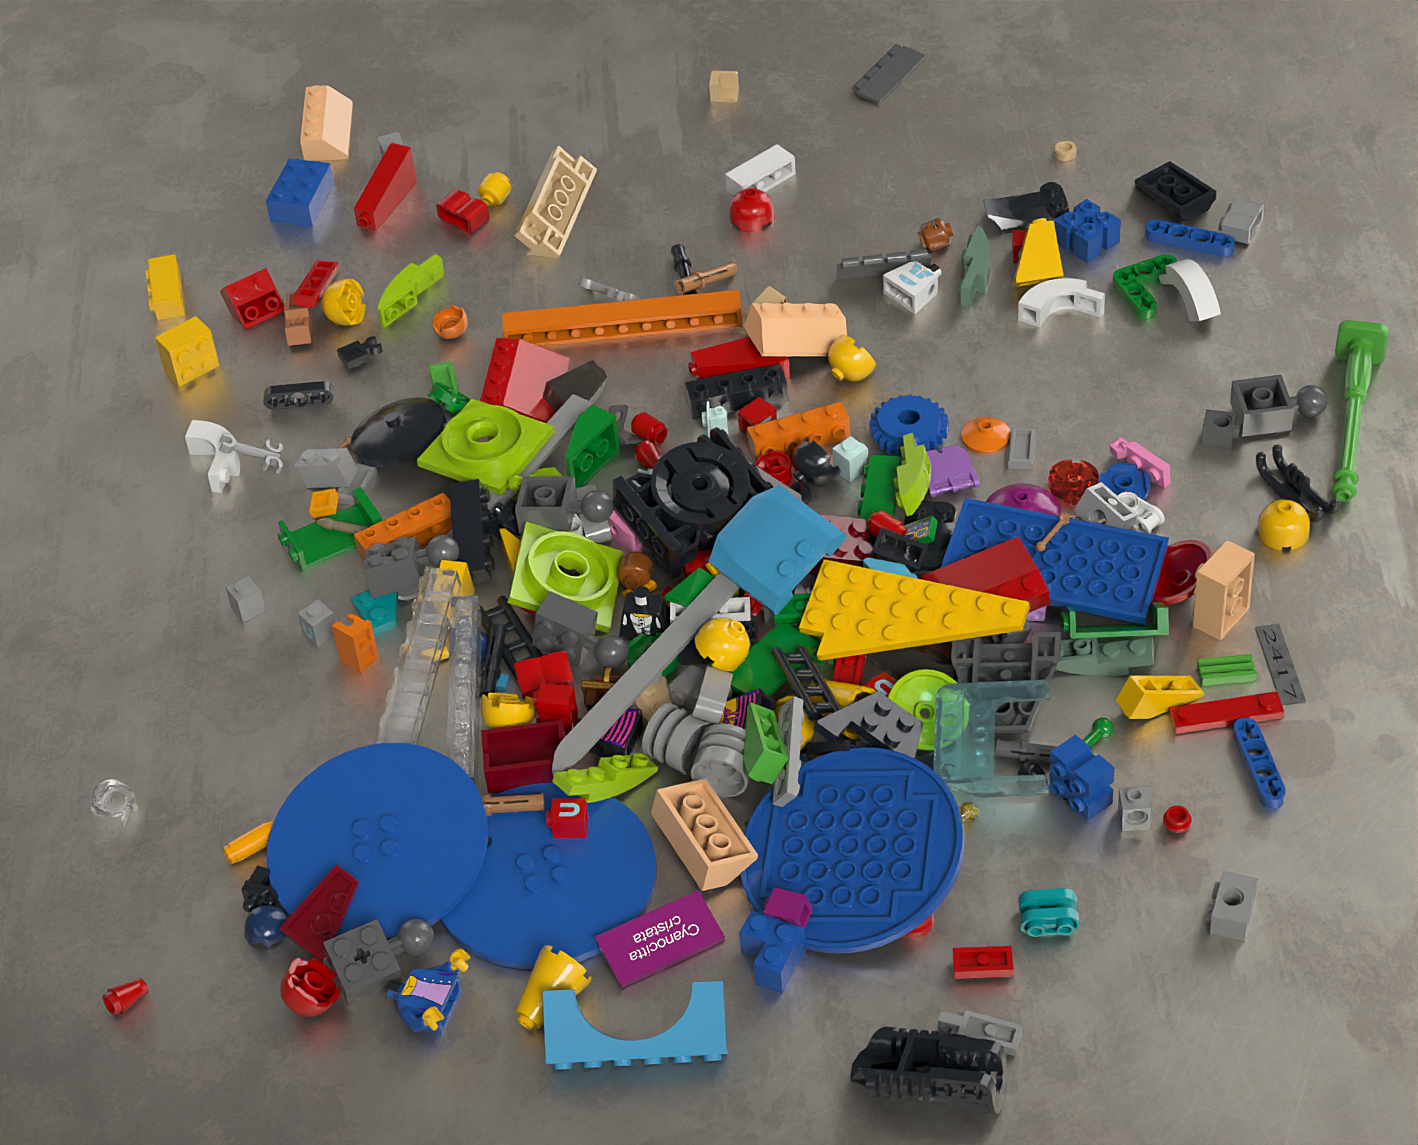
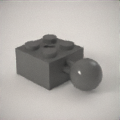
[1230,375,1327,437]
[515,476,614,533]
[362,535,459,598]
[532,591,629,669]
[323,919,435,1004]

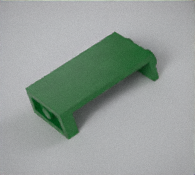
[277,487,383,570]
[1061,602,1169,639]
[726,623,824,698]

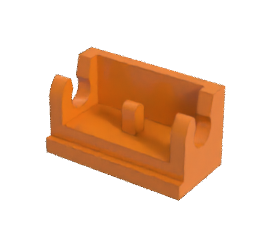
[332,614,379,673]

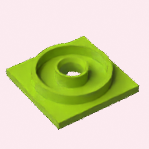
[417,399,555,495]
[507,522,624,633]

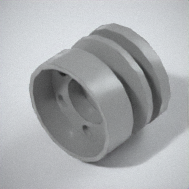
[642,703,712,775]
[691,723,750,797]

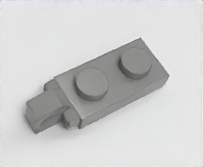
[937,1010,1024,1056]

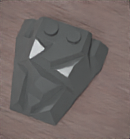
[951,632,1061,734]

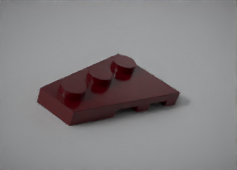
[279,865,359,964]

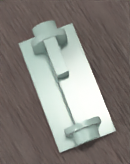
[702,401,728,438]

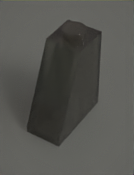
[543,360,607,430]

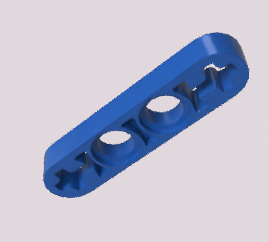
[1145,219,1235,257]
[1233,718,1286,809]

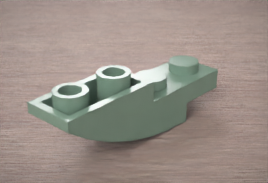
[957,226,990,307]
[1056,637,1154,676]

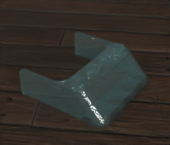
[933,680,1051,797]

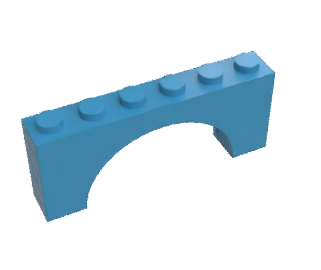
[543,981,728,1070]

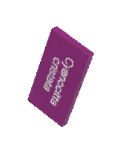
[595,890,725,989]

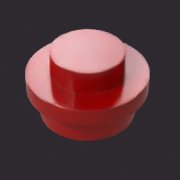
[1163,805,1192,833]

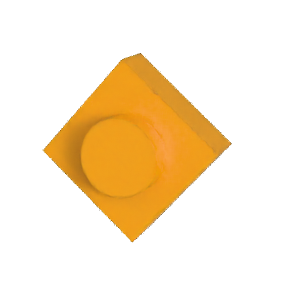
[309,488,339,518]

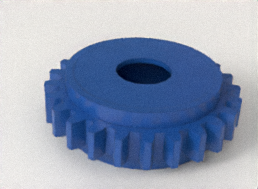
[869,395,949,456]

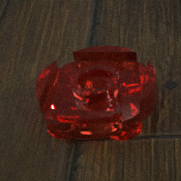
[1048,459,1099,505]

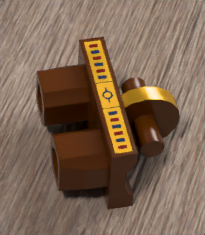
[581,667,622,710]

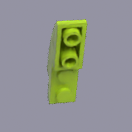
[377,254,445,328]
[894,433,931,516]
[552,753,658,803]

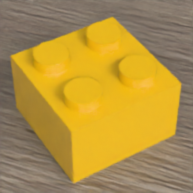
[155,316,220,387]

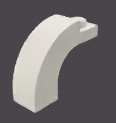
[1158,259,1221,321]
[1018,278,1105,327]
[185,420,240,493]

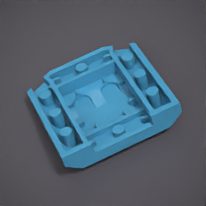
[709,485,847,616]

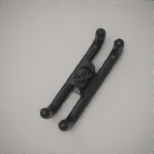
[1256,444,1340,523]

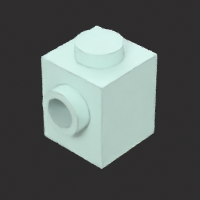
[832,436,869,482]

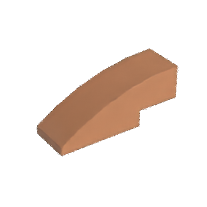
[284,292,312,346]

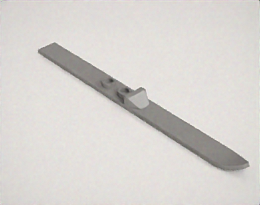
[397,394,593,600]
[552,573,740,776]

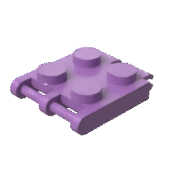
[927,444,980,498]

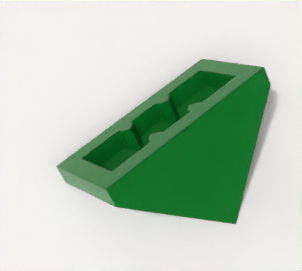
[665,568,715,607]

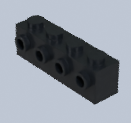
[685,364,788,419]
[450,479,495,584]

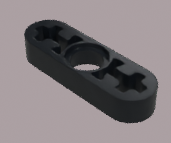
[263,381,334,410]

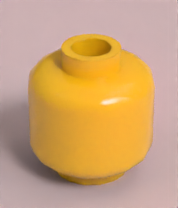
[477,172,511,206]

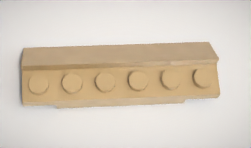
[514,146,597,258]

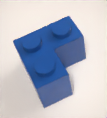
[739,911,806,994]

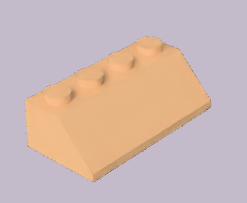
[300,85,353,161]
[744,302,847,356]
[651,778,758,891]

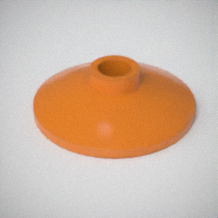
[961,417,1011,453]

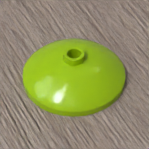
[888,669,969,751]

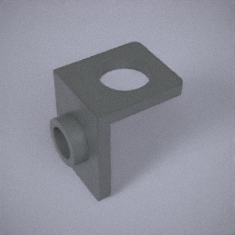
[608,405,643,445]

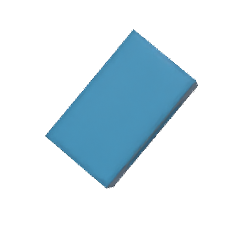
[496,674,510,691]

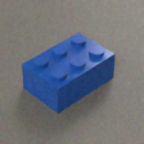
[266,159,335,227]

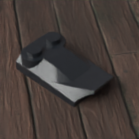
[1135,161,1216,223]
[983,182,1069,234]
[904,501,957,571]

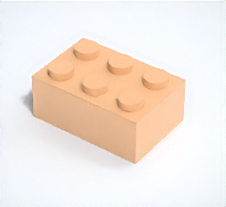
[1192,540,1255,640]

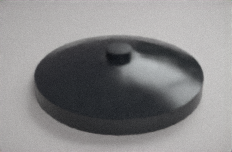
[351,397,447,467]

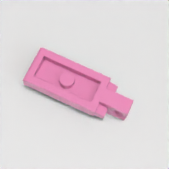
[1110,437,1171,488]

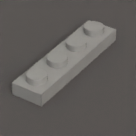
[773,696,804,807]

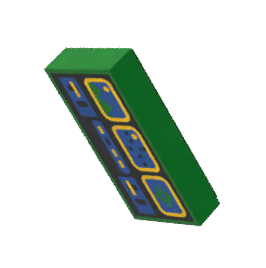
[904,516,938,544]

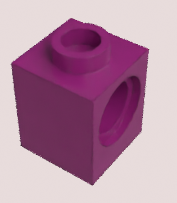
[764,888,813,928]

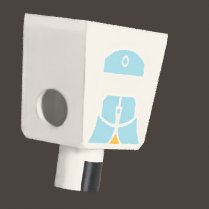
[883,261,941,314]

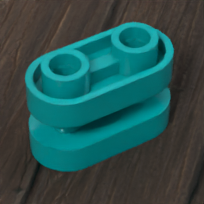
[1018,888,1080,937]

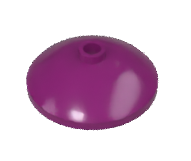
[986,483,1061,516]

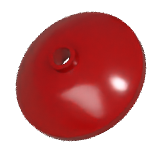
[1152,540,1212,605]

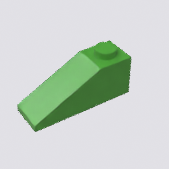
[743,702,788,784]

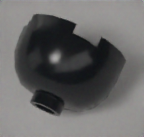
[791,437,841,487]

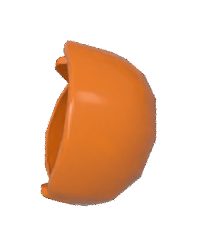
[432,305,468,339]

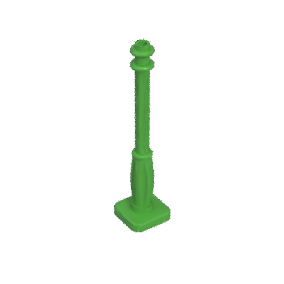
[1331,320,1389,502]

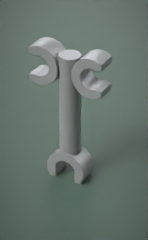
[578,277,639,301]
[219,433,283,474]

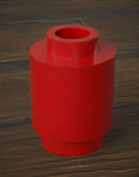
[631,412,668,445]
[867,510,908,537]

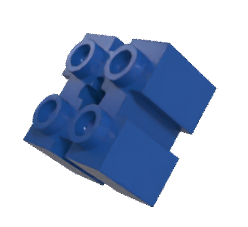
[1054,199,1121,263]
[1049,734,1115,820]

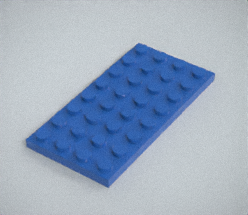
[940,498,1169,625]

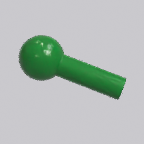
[1083,717,1114,747]

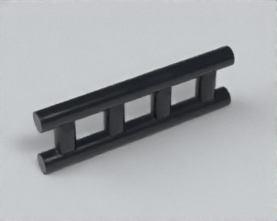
[473,596,543,680]
[771,646,842,721]

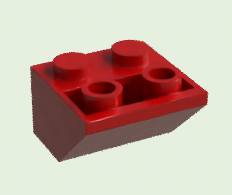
[220,268,285,330]

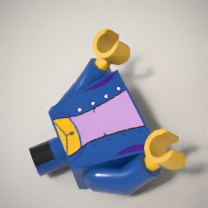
[387,949,470,1035]

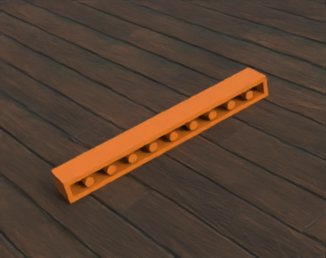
[502,290,743,346]

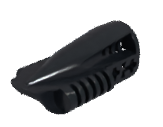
[850,1026,1008,1114]

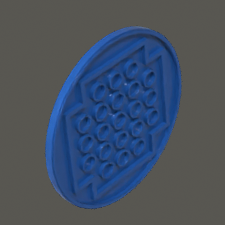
[267,743,488,940]
[740,747,965,954]
[440,783,657,969]

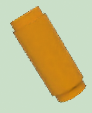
[222,820,274,865]

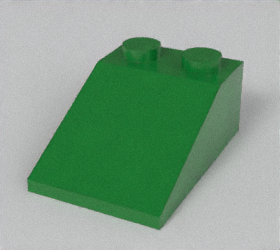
[565,404,620,488]

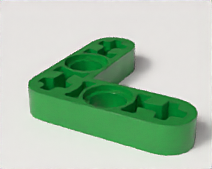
[1113,254,1177,320]

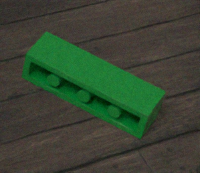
[857,455,901,546]

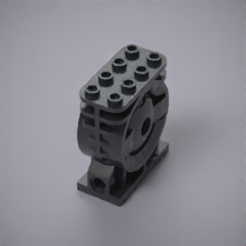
[613,427,773,580]

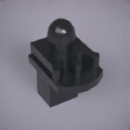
[241,865,279,912]

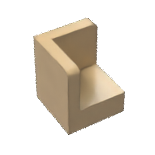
[709,71,739,102]

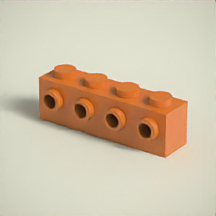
[747,402,850,464]
[354,493,452,560]

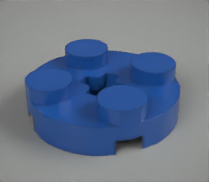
[1099,463,1151,501]

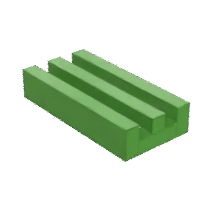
[1197,654,1257,686]

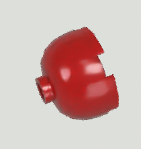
[728,188,775,232]
[280,958,341,1017]

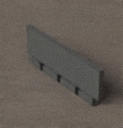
[852,44,926,105]
[837,249,932,280]

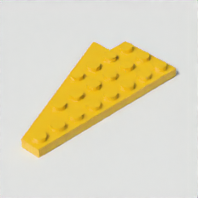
[799,559,1030,660]

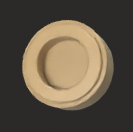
[1054,141,1077,161]

